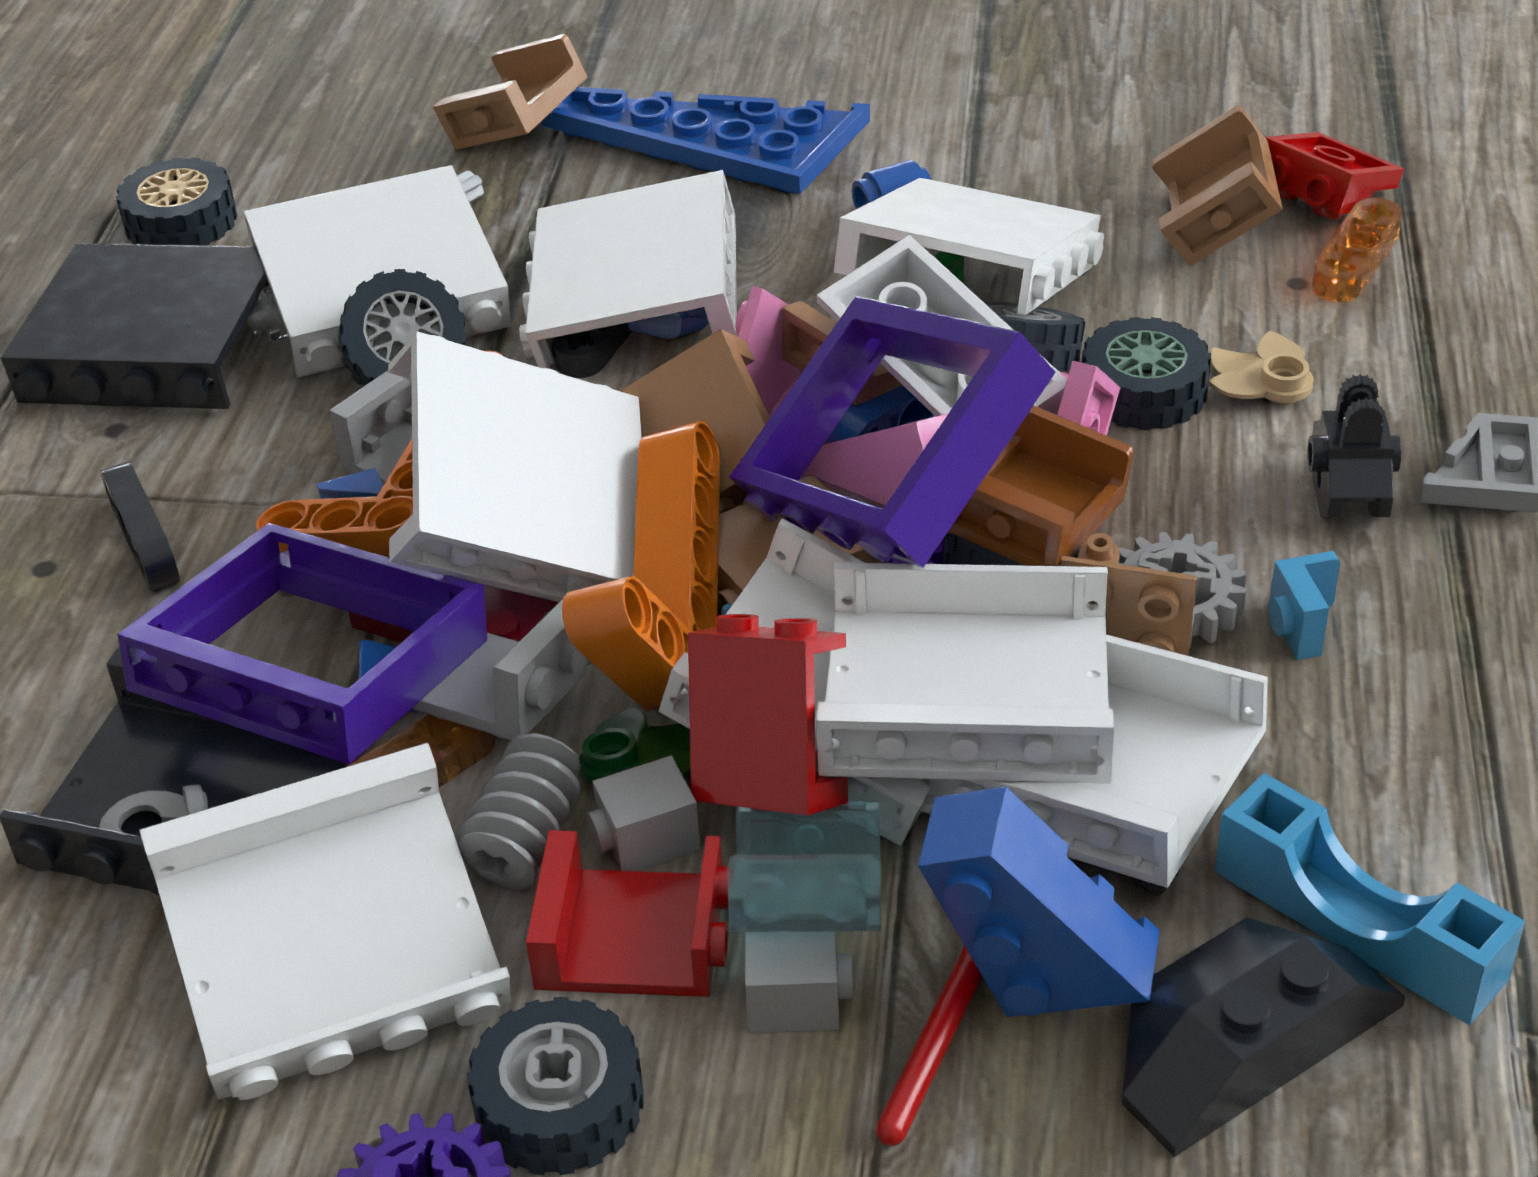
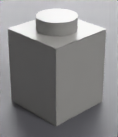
[587,755,701,871]
[745,923,853,1034]

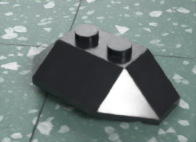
[1122,917,1405,1157]

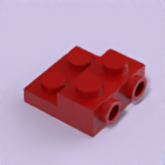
[1265,132,1404,219]

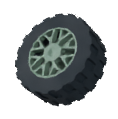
[1082,317,1211,430]

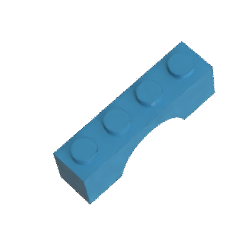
[1214,773,1525,1026]

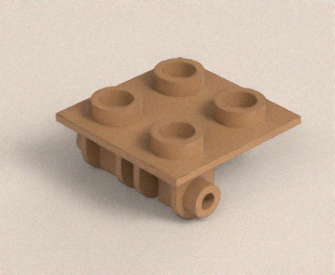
[1061,533,1197,656]

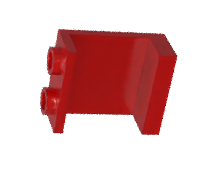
[688,614,848,816]
[526,830,735,997]

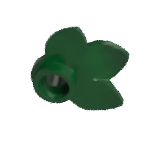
[579,707,691,784]

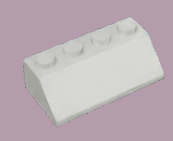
[817,235,1067,416]

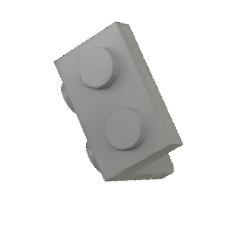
[330,370,412,485]
[412,600,588,740]

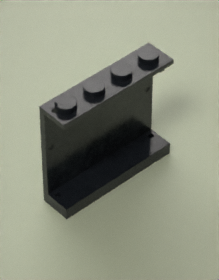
[1,243,276,409]
[0,646,360,896]

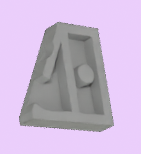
[1420,413,1538,513]

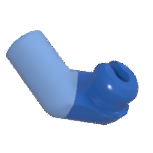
[628,307,709,339]

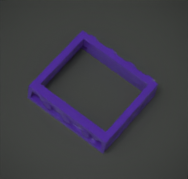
[729,296,1056,568]
[117,523,487,764]

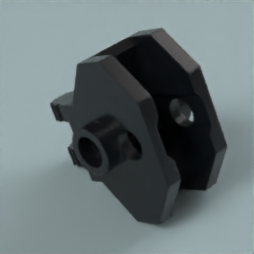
[1307,374,1401,517]

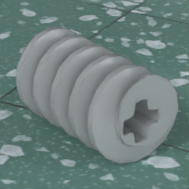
[457,733,581,890]

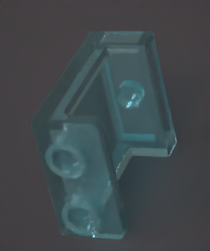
[727,801,881,932]

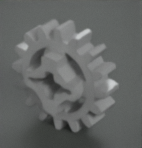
[1118,532,1246,648]

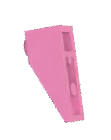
[804,414,948,505]

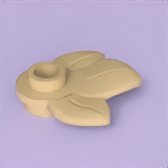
[1209,331,1314,405]

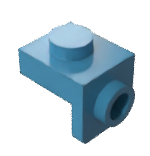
[1268,551,1340,660]

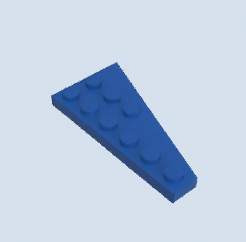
[541,87,870,194]

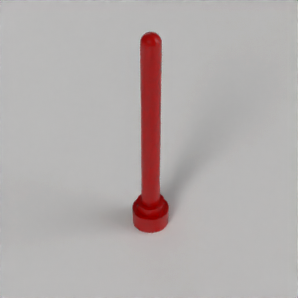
[876,946,982,1146]

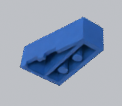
[918,786,1160,1017]

